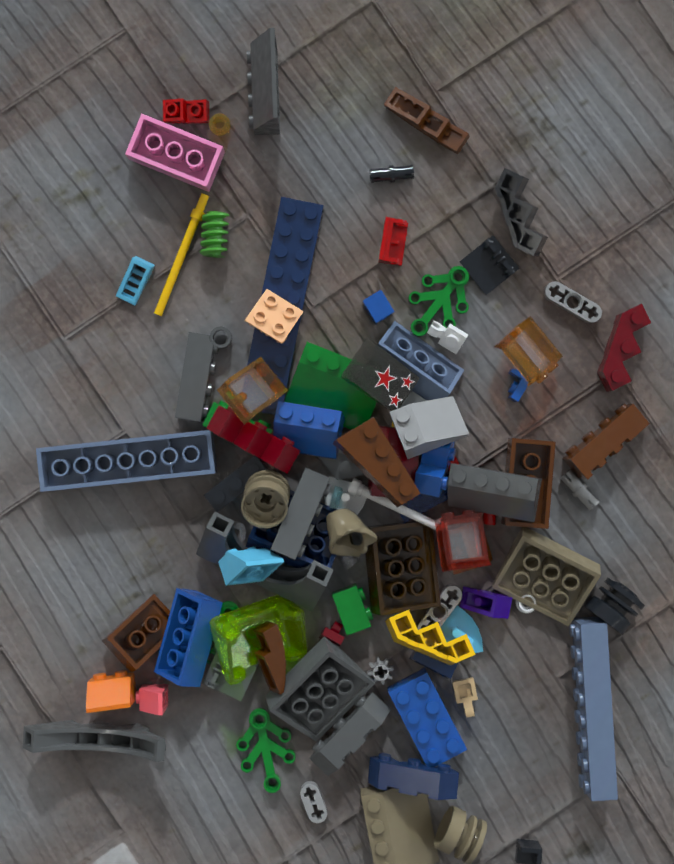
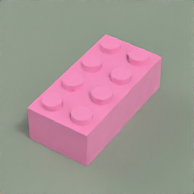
[125,113,225,192]

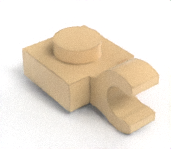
[452,677,478,718]

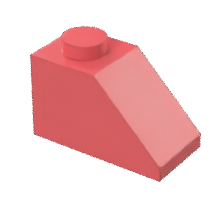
[136,684,169,715]

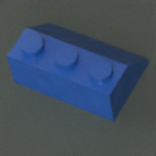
[273,401,345,460]

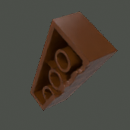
[562,403,650,480]
[333,417,421,507]

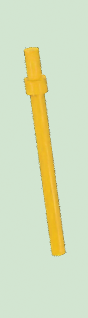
[154,193,209,316]

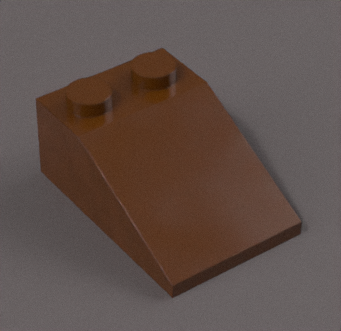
[102,594,170,672]

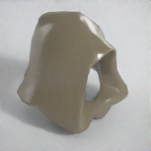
[326,508,377,557]

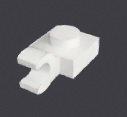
[427,321,468,354]

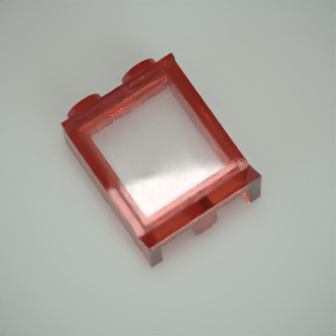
[435,510,491,572]

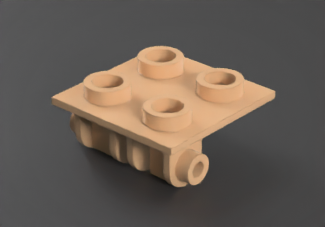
[245,289,303,344]

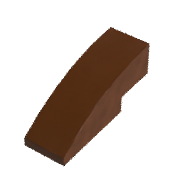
[253,621,286,695]

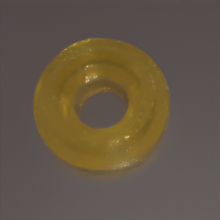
[209,114,231,136]

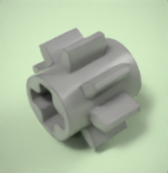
[367,657,394,685]

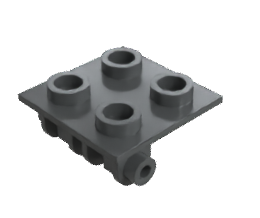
[202,643,259,701]

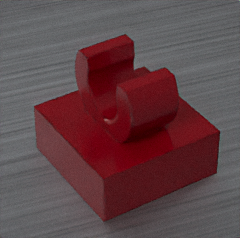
[319,621,345,647]

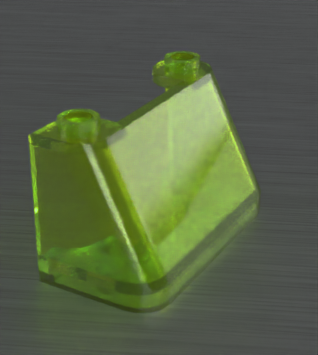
[210,595,307,685]

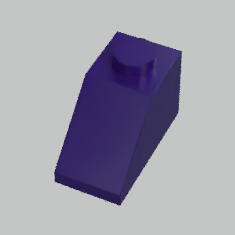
[459,586,513,619]

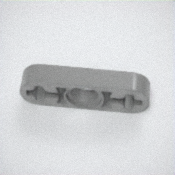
[544,281,602,323]
[416,584,462,630]

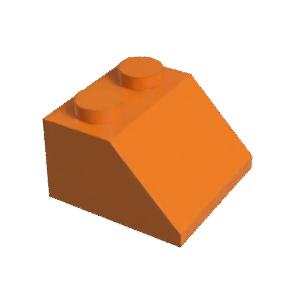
[86,670,136,713]

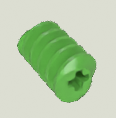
[200,211,229,258]

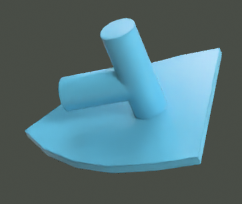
[440,605,483,653]

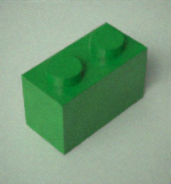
[332,583,373,635]

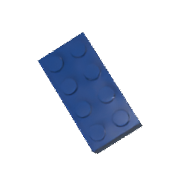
[154,588,223,687]
[387,668,467,767]

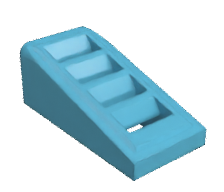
[116,256,155,306]

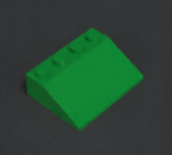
[284,342,384,430]

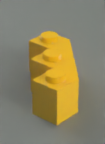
[385,610,476,666]

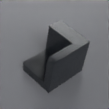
[515,839,543,864]

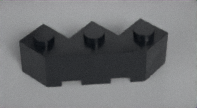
[495,168,548,257]

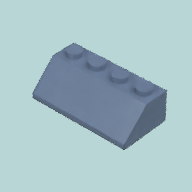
[367,321,464,401]

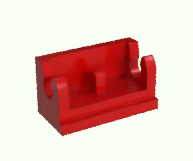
[378,217,408,266]

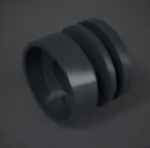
[585,577,645,635]

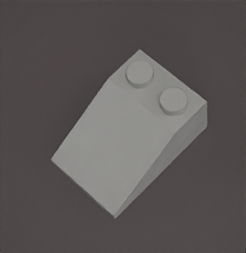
[389,396,469,459]

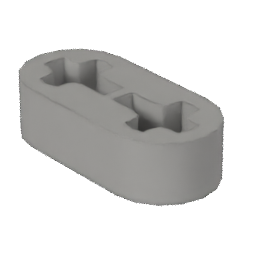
[300,781,327,823]

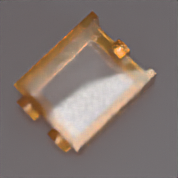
[494,316,563,386]
[217,357,288,425]

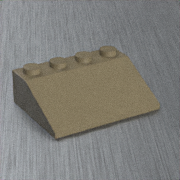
[492,527,601,627]
[360,786,440,864]

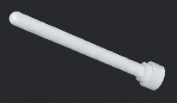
[347,478,446,532]

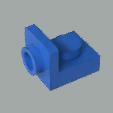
[508,367,532,402]

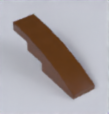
[383,87,470,154]

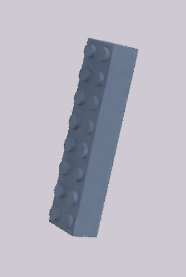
[36,430,217,492]
[569,616,618,801]

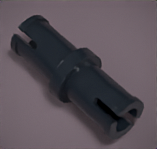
[369,165,414,183]

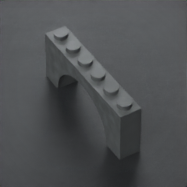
[196,512,333,611]

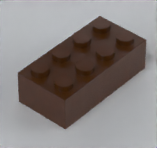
[501,438,556,529]

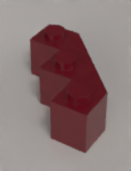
[597,304,651,392]
[206,405,300,474]

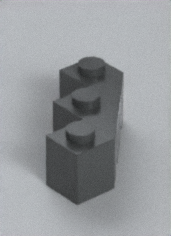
[309,692,391,776]

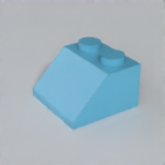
[218,547,284,586]

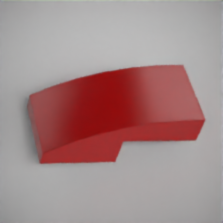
[163,98,209,124]

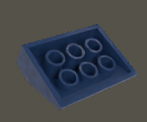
[245,490,337,568]

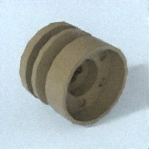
[241,470,290,528]
[434,805,487,864]

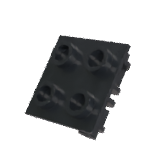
[460,235,520,295]

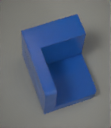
[362,290,395,325]

